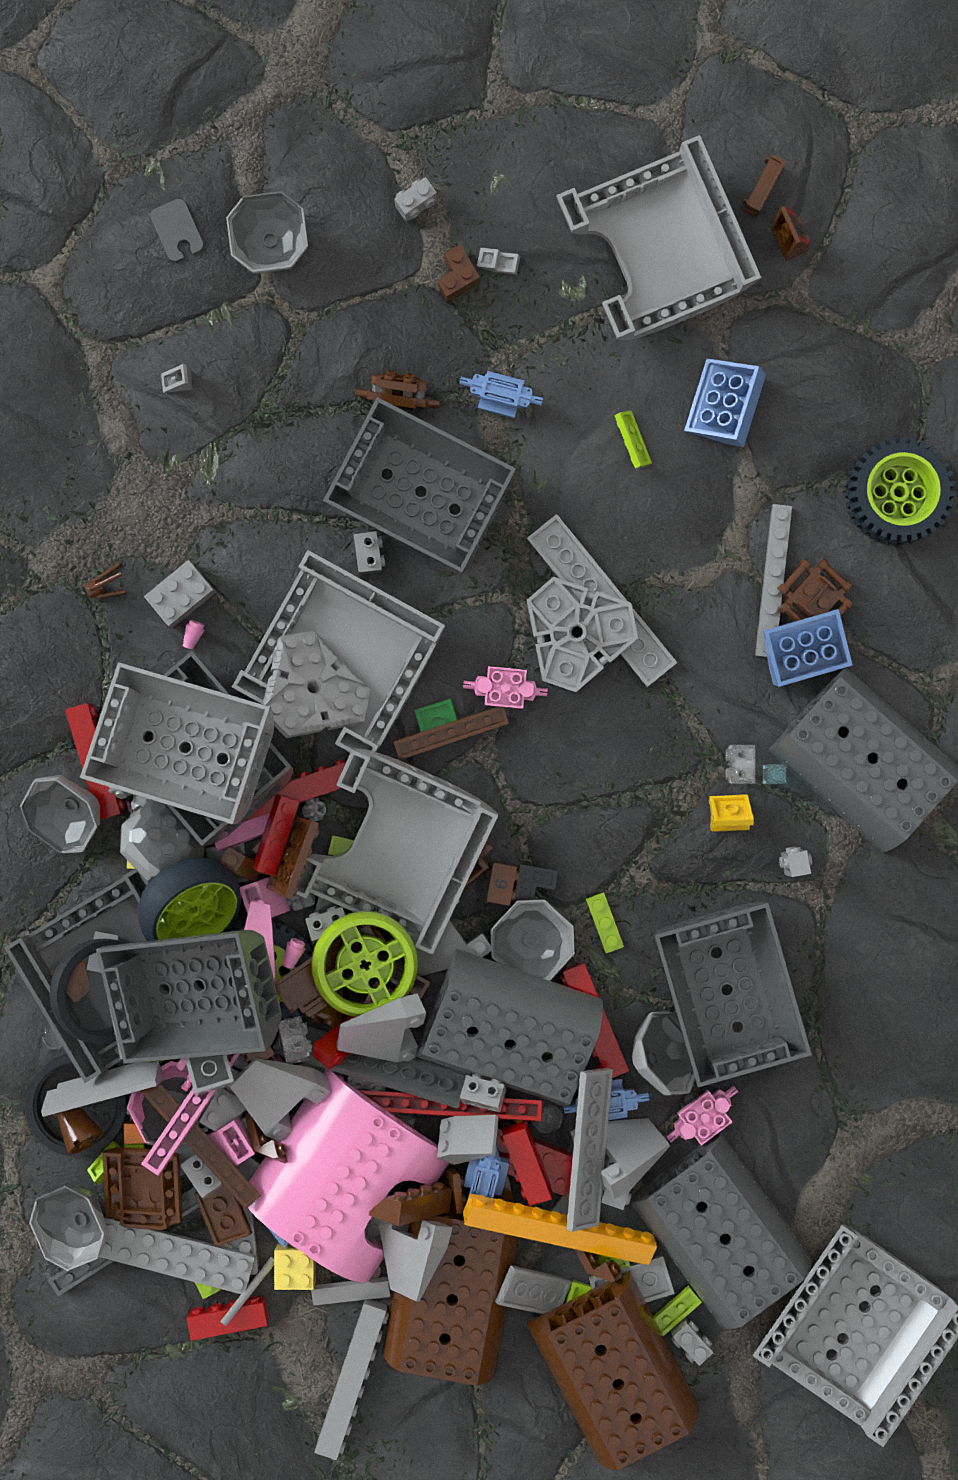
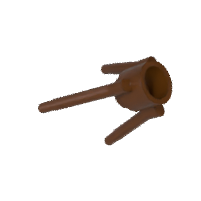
[85,563,126,600]

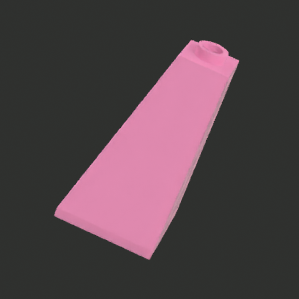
[244,900,277,982]

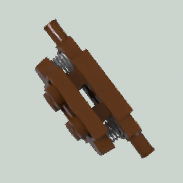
[356,370,440,409]

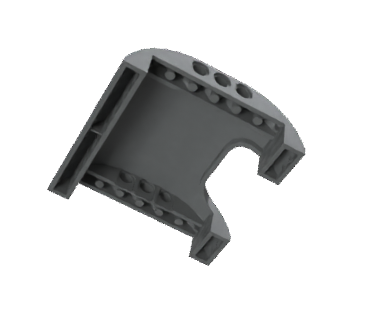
[4,869,204,1083]

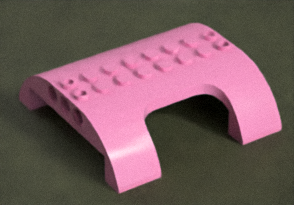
[248,1069,449,1283]

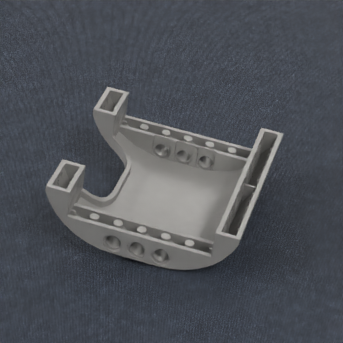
[556,135,761,340]
[232,550,445,753]
[297,748,498,955]

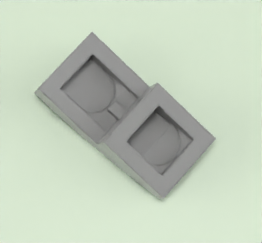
[477,248,520,275]

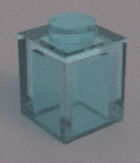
[763,764,787,784]

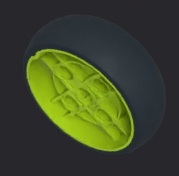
[138,858,241,941]

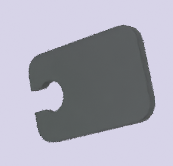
[150,199,204,262]

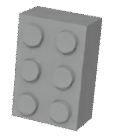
[144,560,216,628]

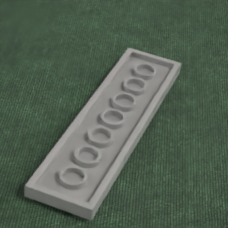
[566,1068,613,1232]
[100,1216,256,1294]

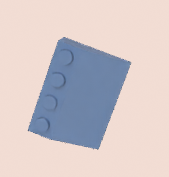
[684,359,766,447]
[763,609,852,687]

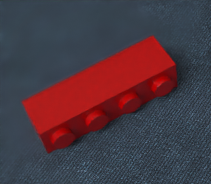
[252,794,299,876]
[501,1121,552,1206]
[186,1296,270,1341]

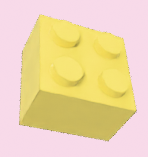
[274,1244,316,1290]

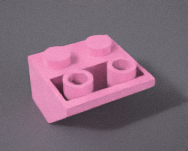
[240,877,291,917]
[207,1116,256,1166]

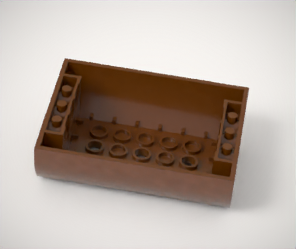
[382,1209,520,1386]
[526,1270,699,1470]

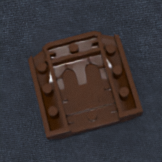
[102,1147,183,1230]

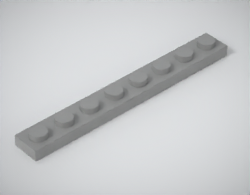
[755,504,792,657]

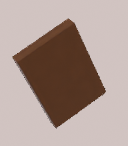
[194,1184,252,1247]

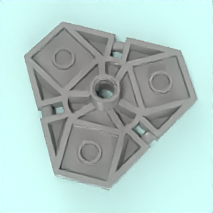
[527,577,638,692]
[262,631,371,738]

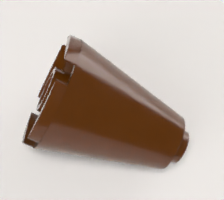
[56,1107,104,1155]

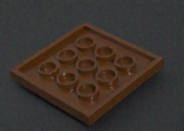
[266,816,319,900]

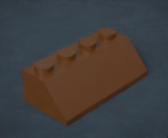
[369,1182,452,1226]

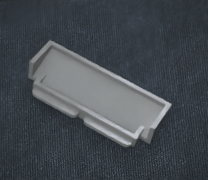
[41,1061,164,1117]

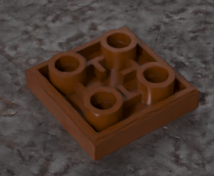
[443,1166,466,1214]

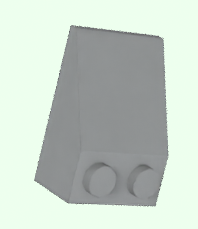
[437,1115,498,1165]

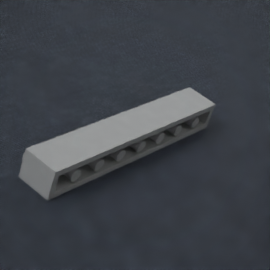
[314,1299,389,1460]

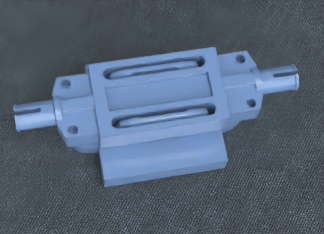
[459,371,543,419]
[564,1077,649,1120]
[464,1145,510,1198]

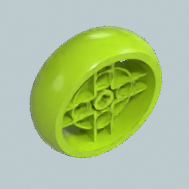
[312,911,418,1017]

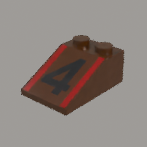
[770,206,811,261]

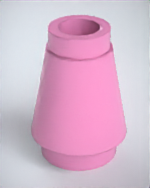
[183,620,205,650]
[283,938,306,969]

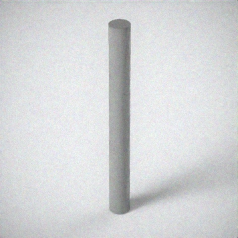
[220,1257,274,1326]

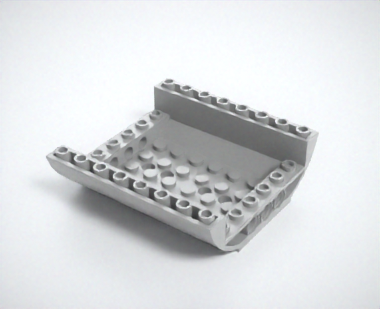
[753,1224,958,1447]

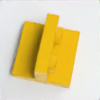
[709,795,754,832]

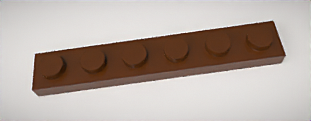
[393,706,509,760]

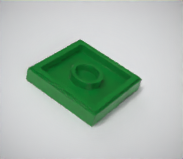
[414,699,457,732]

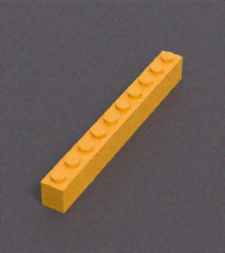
[463,1193,657,1265]

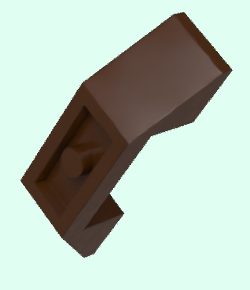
[245,1111,288,1163]
[575,1249,622,1282]

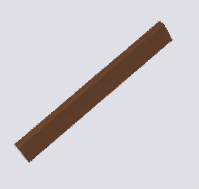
[140,1083,261,1209]

